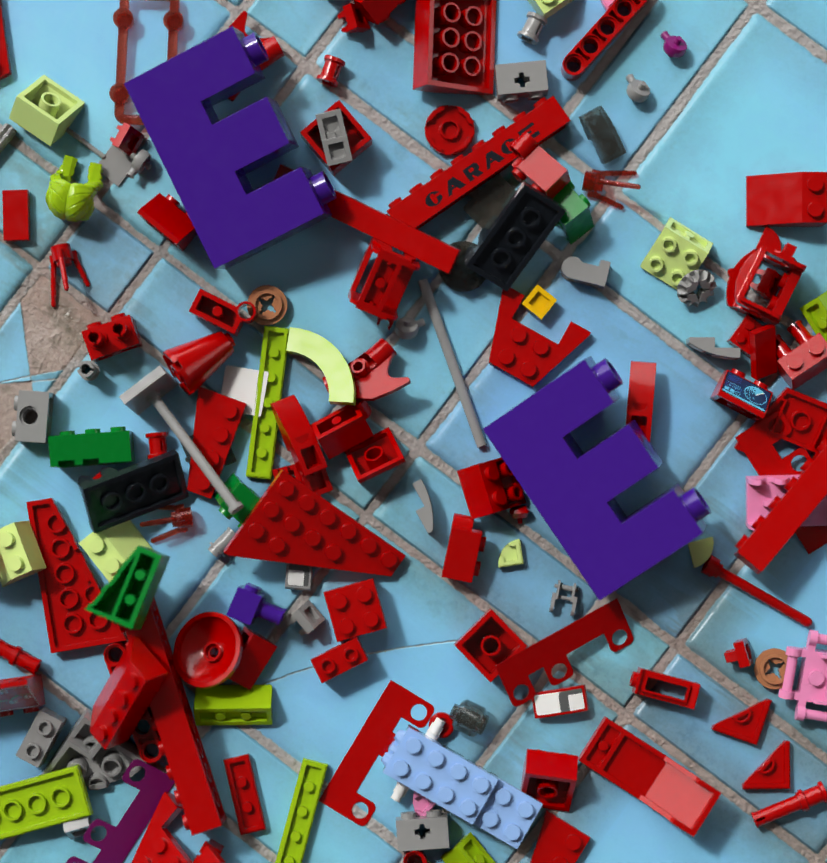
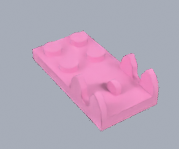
[746,474,827,530]

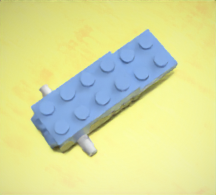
[381,717,543,849]

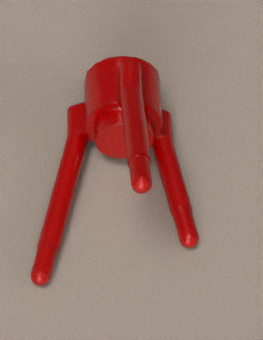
[49,243,90,308]

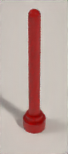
[701,555,812,627]

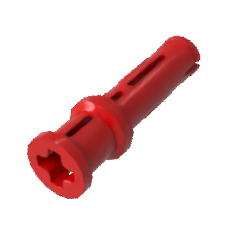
[751,781,827,828]

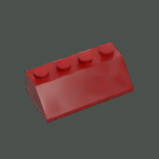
[90,636,168,750]

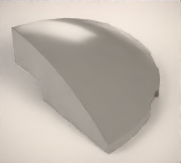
[42,707,147,790]

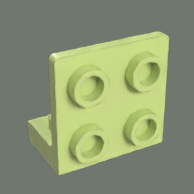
[640,217,713,290]

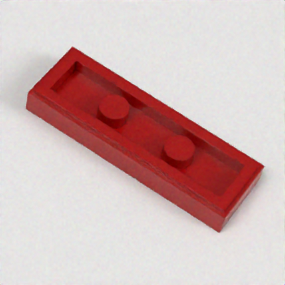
[223,753,266,835]

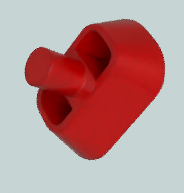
[509,506,530,524]

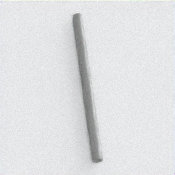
[418,278,487,448]

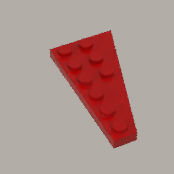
[26,498,128,653]

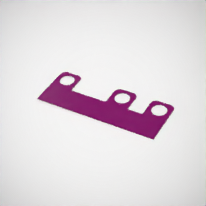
[66,759,175,863]

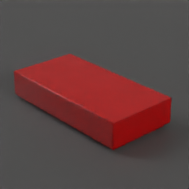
[2,190,30,242]
[749,324,777,380]

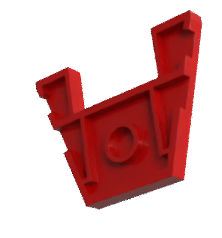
[489,287,591,387]
[734,387,827,460]
[131,792,226,863]

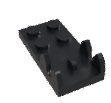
[464,181,567,291]
[78,449,189,534]

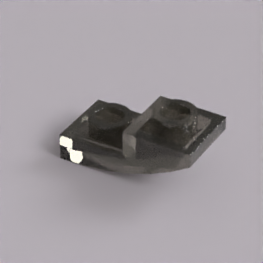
[579,106,626,164]

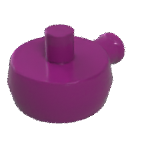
[661,31,687,58]

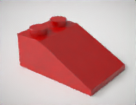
[746,172,827,227]

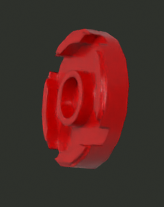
[425,105,475,156]

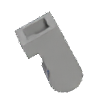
[560,256,611,289]

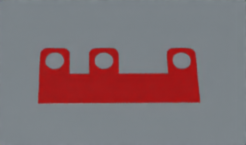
[735,411,827,554]
[495,598,634,707]
[319,680,434,826]

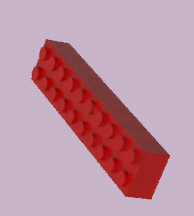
[119,597,227,836]

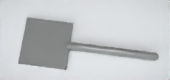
[66,128,133,187]

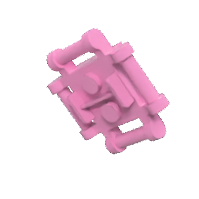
[778,630,827,722]

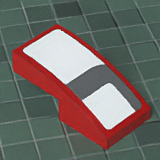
[532,685,589,719]

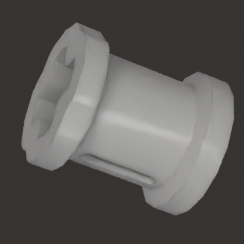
[517,11,548,45]

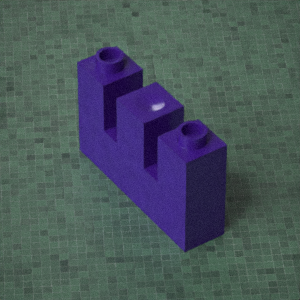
[124,26,337,269]
[483,356,711,601]

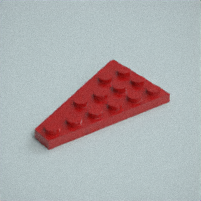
[223,469,406,576]

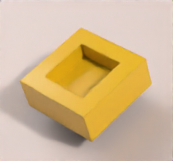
[521,284,557,320]

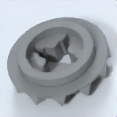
[677,270,717,307]

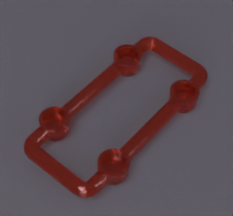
[109,0,184,125]

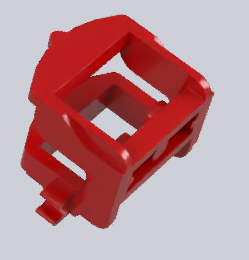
[348,237,420,330]
[726,243,807,326]

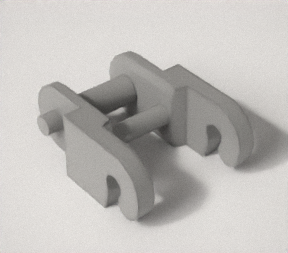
[549,580,579,616]

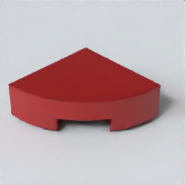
[755,226,781,251]

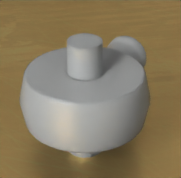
[626,74,650,102]
[127,149,152,179]
[395,317,425,340]

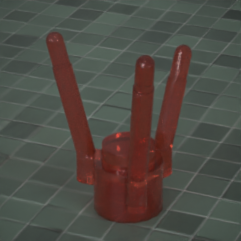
[582,169,641,210]
[140,504,194,543]

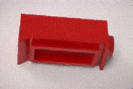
[629,667,701,709]

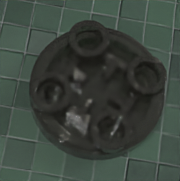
[439,241,486,292]

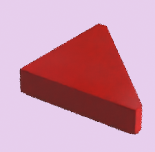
[711,699,772,745]
[742,740,790,789]

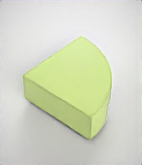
[687,537,714,568]
[498,539,524,568]

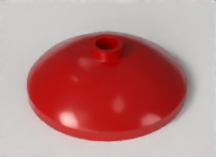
[173,612,243,688]

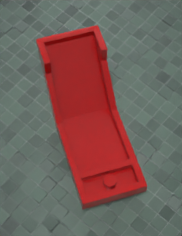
[578,716,721,837]

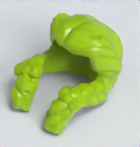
[45,155,103,222]

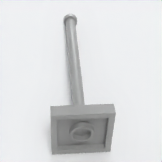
[119,366,244,515]

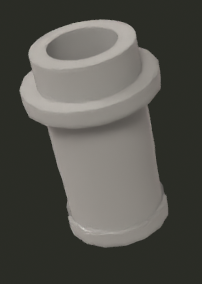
[77,361,100,381]
[208,527,235,559]

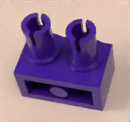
[226,583,287,626]

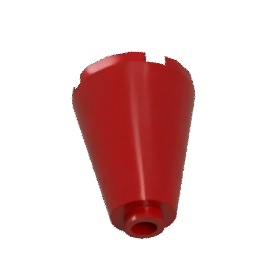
[162,331,235,395]

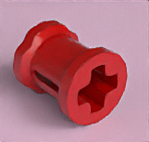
[316,55,346,87]
[145,432,169,459]

